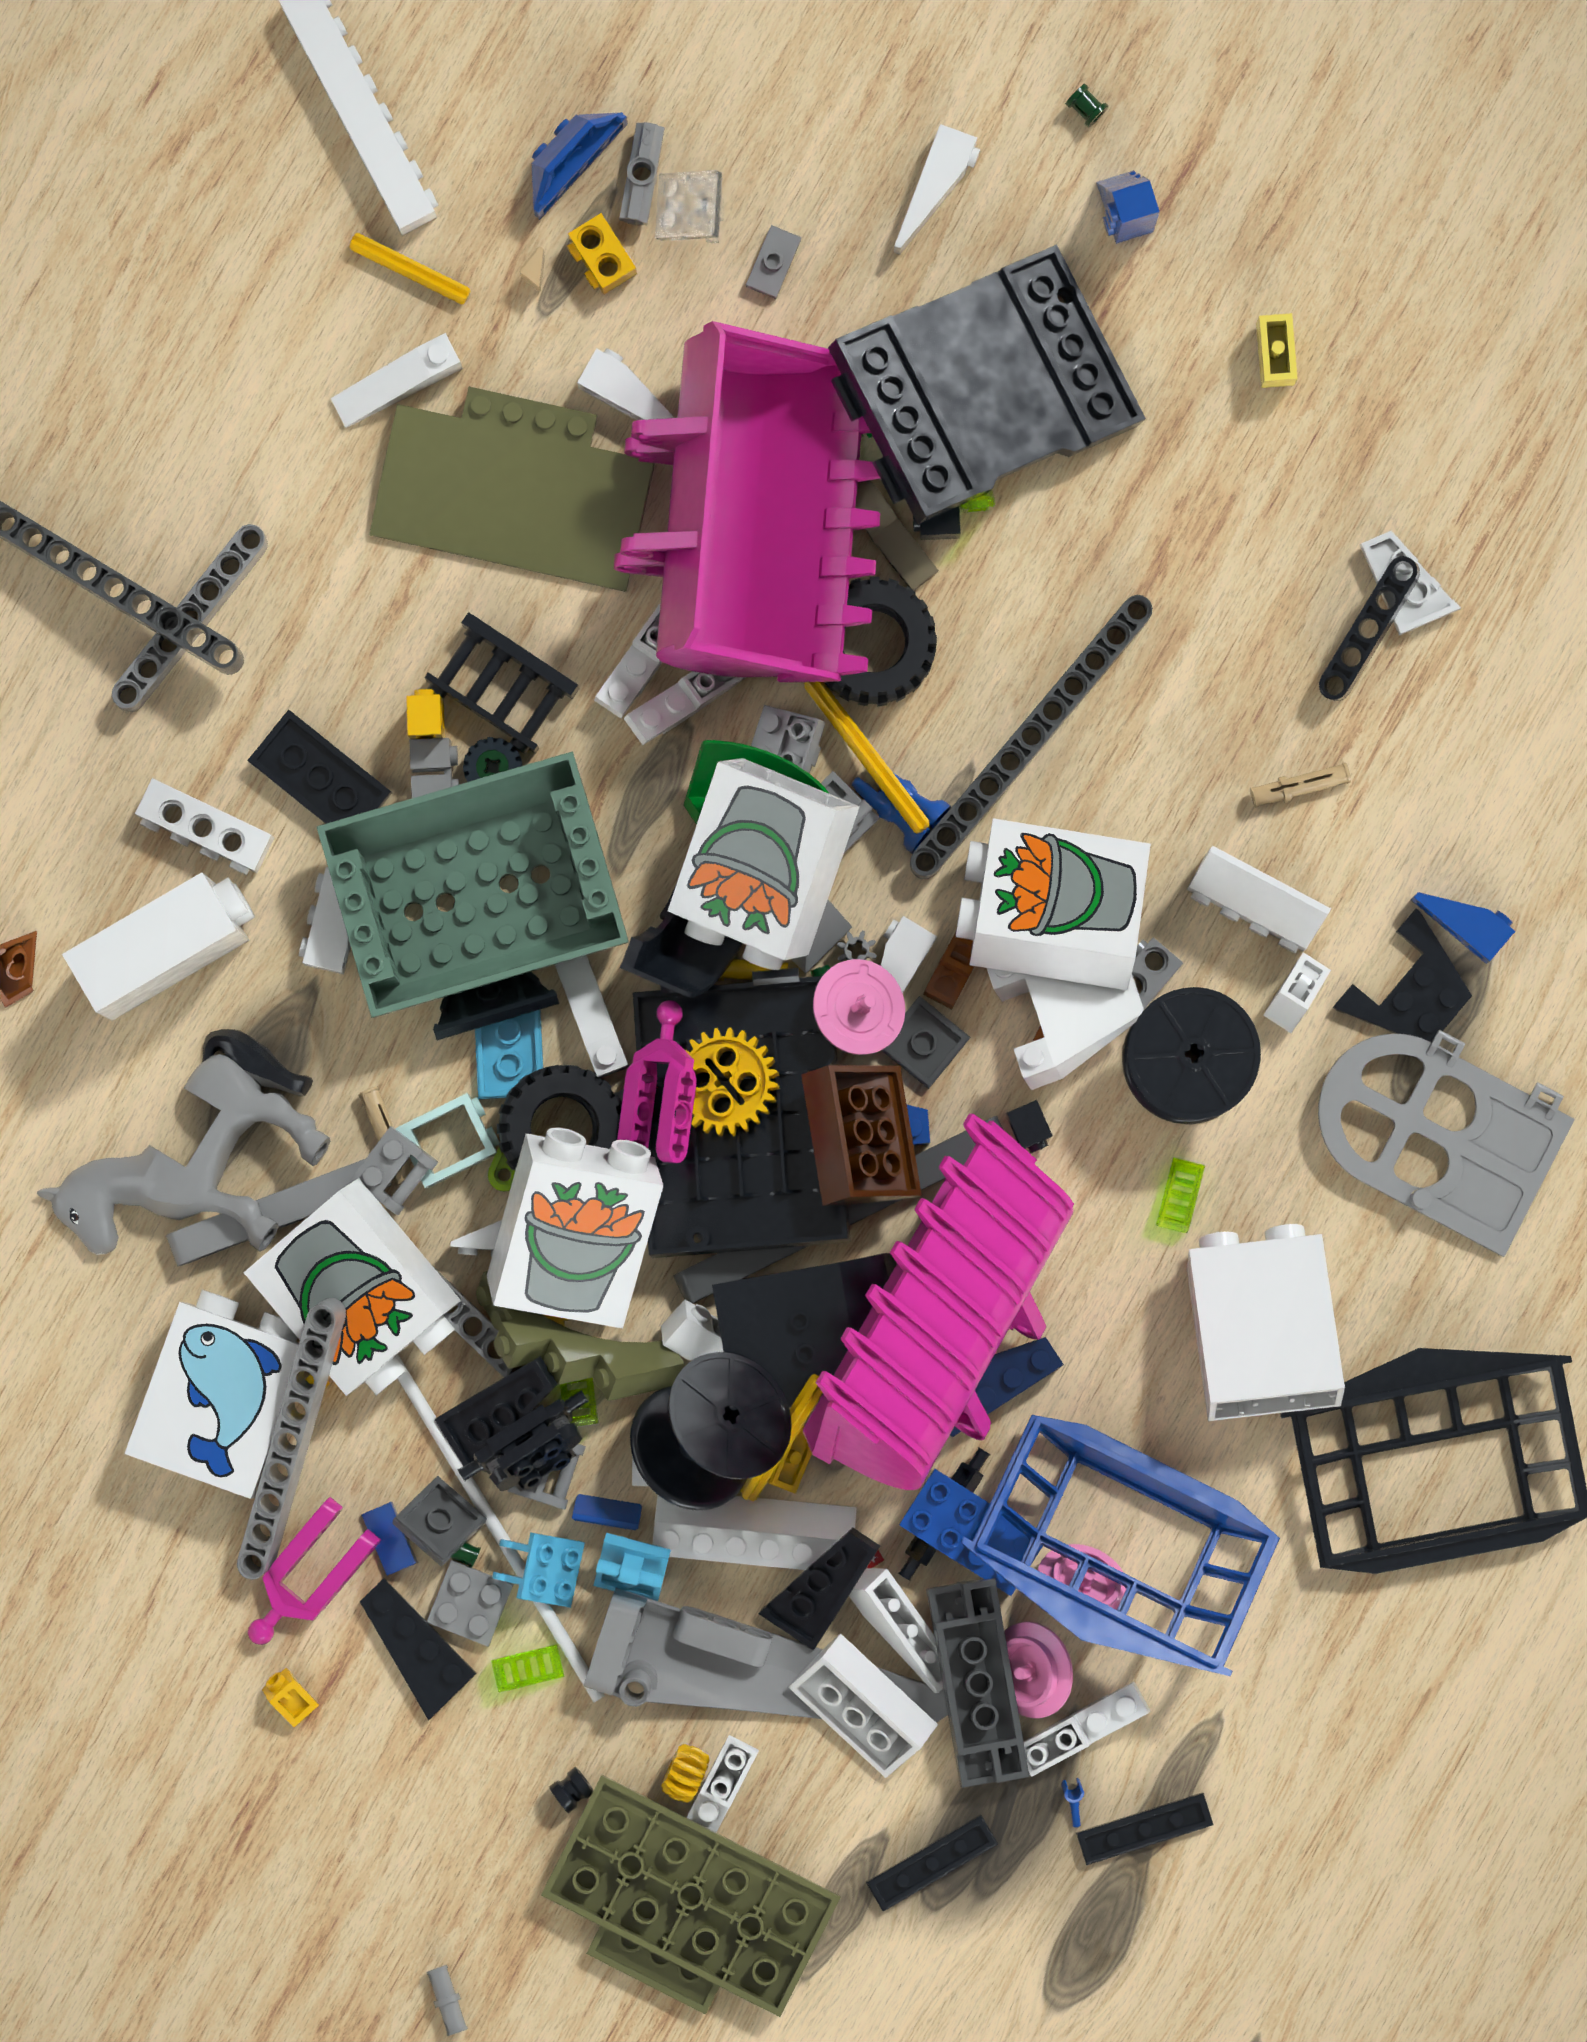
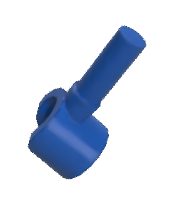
[1061,1778,1084,1827]

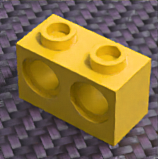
[567,213,637,295]
[406,689,445,740]

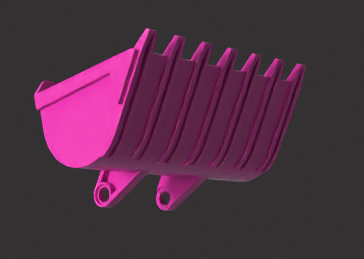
[613,321,880,682]
[803,1113,1074,1490]

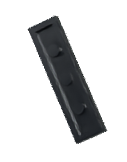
[1076,1792,1214,1865]
[866,1814,998,1911]

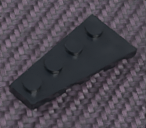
[435,1356,558,1466]
[360,1578,477,1721]

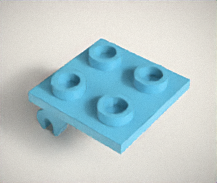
[492,1532,585,1608]

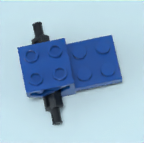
[898,1447,1043,1596]

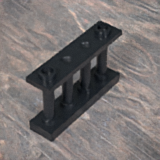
[424,612,580,754]

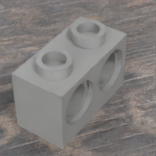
[1132,937,1183,1009]

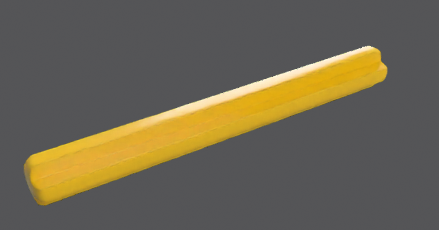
[740,1374,823,1501]

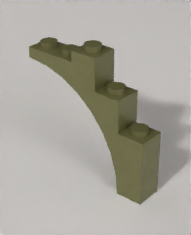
[476,1271,685,1401]

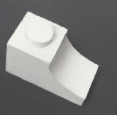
[1263,952,1331,1033]

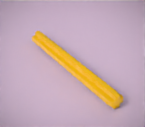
[804,682,929,834]

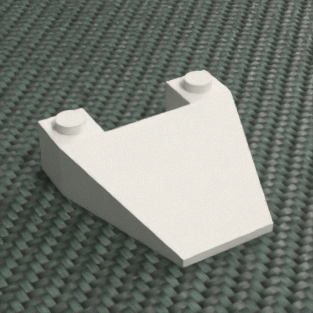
[987,968,1144,1090]

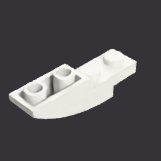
[594,602,662,719]
[624,671,746,745]
[1024,1682,1151,1777]
[687,1735,759,1833]

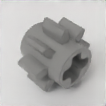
[837,930,877,961]

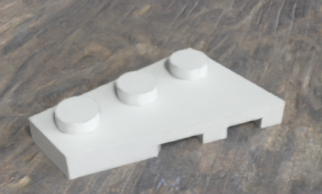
[1360,531,1461,635]

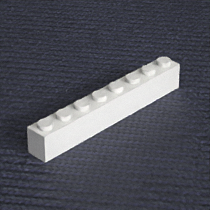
[279,0,439,235]

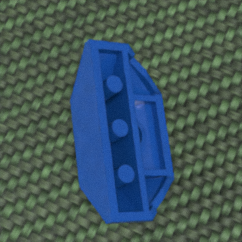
[531,112,628,220]

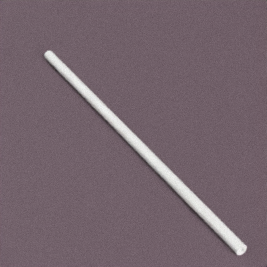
[396,1355,605,1702]

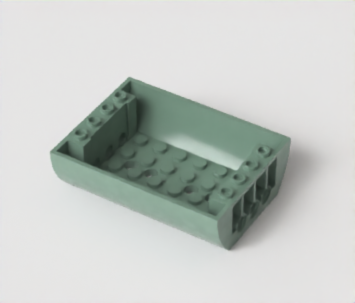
[317,751,629,1018]

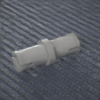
[427,1965,468,2036]

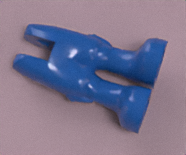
[852,773,951,854]

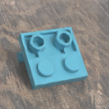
[593,1533,671,1601]

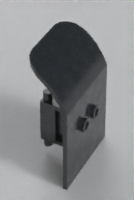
[712,1253,897,1407]

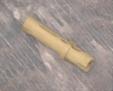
[1250,762,1351,808]
[358,1086,412,1186]

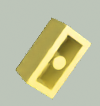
[1256,313,1297,388]

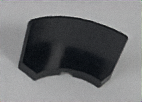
[620,883,743,998]

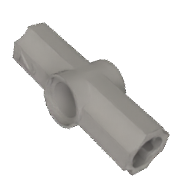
[619,122,665,226]

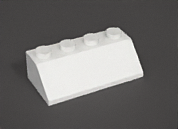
[788,1634,938,1778]

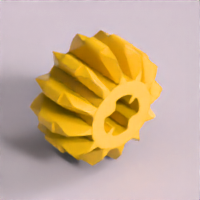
[661,1744,710,1803]

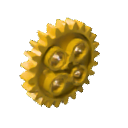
[685,1027,779,1137]

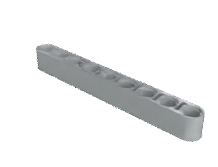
[237,1298,346,1580]

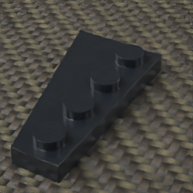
[758,1527,880,1651]

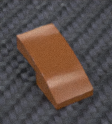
[923,932,975,1010]

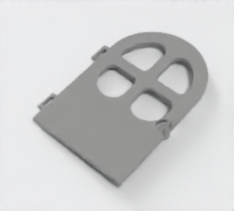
[1318,1030,1575,1257]

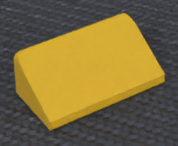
[767,1425,812,1494]

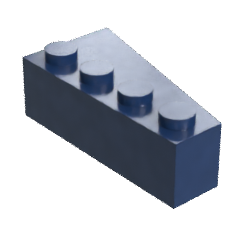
[950,1337,1064,1437]

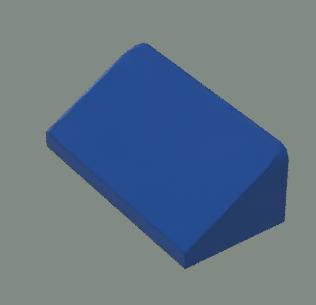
[572,1494,642,1531]
[361,1501,418,1576]

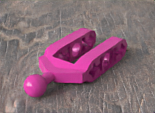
[617,1000,696,1163]
[248,1497,381,1645]

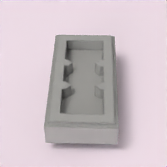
[746,225,801,299]

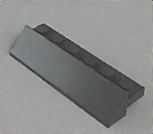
[926,1578,1030,1788]

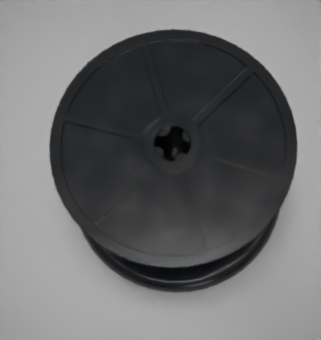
[1122,987,1261,1124]
[630,1352,791,1510]

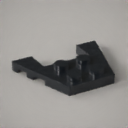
[1333,908,1472,1043]

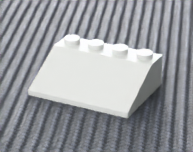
[1187,846,1331,953]

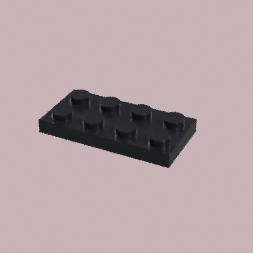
[247,710,392,824]

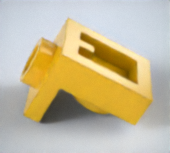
[262,1668,319,1727]

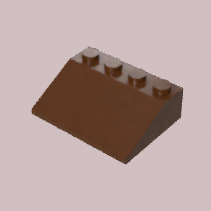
[801,1065,922,1206]

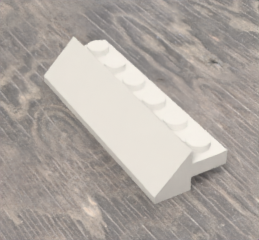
[652,1495,857,1570]

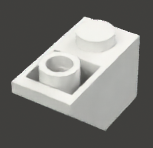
[661,1299,724,1361]

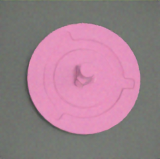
[813,959,905,1055]
[1038,1544,1126,1610]
[1004,1622,1073,1718]

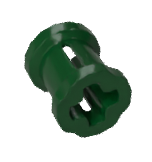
[1065,84,1109,128]

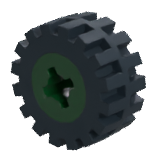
[463,737,523,782]

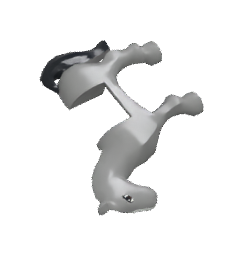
[37,1029,331,1255]

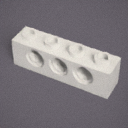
[135,778,274,875]

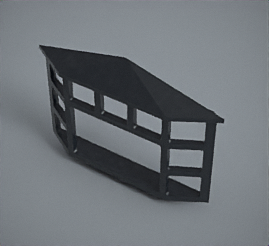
[1280,1348,1587,1574]

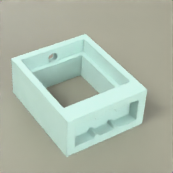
[396,1093,500,1189]

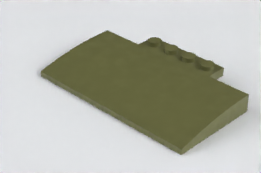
[369,386,655,592]
[541,1775,841,2017]

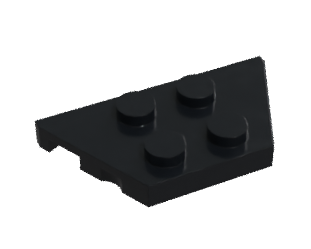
[433,972,559,1041]

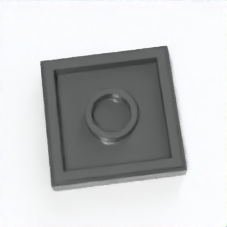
[881,996,971,1089]
[392,1476,487,1567]

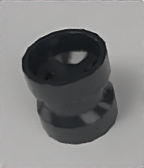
[549,1767,594,1813]

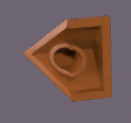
[0,931,37,1008]

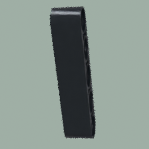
[1319,556,1420,701]

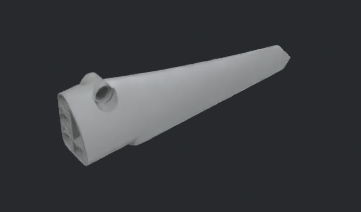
[584,1588,948,1723]

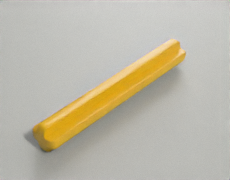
[349,233,470,304]

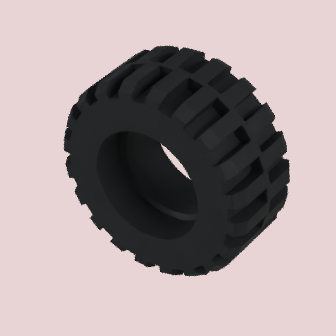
[825,577,937,707]
[497,1065,622,1171]

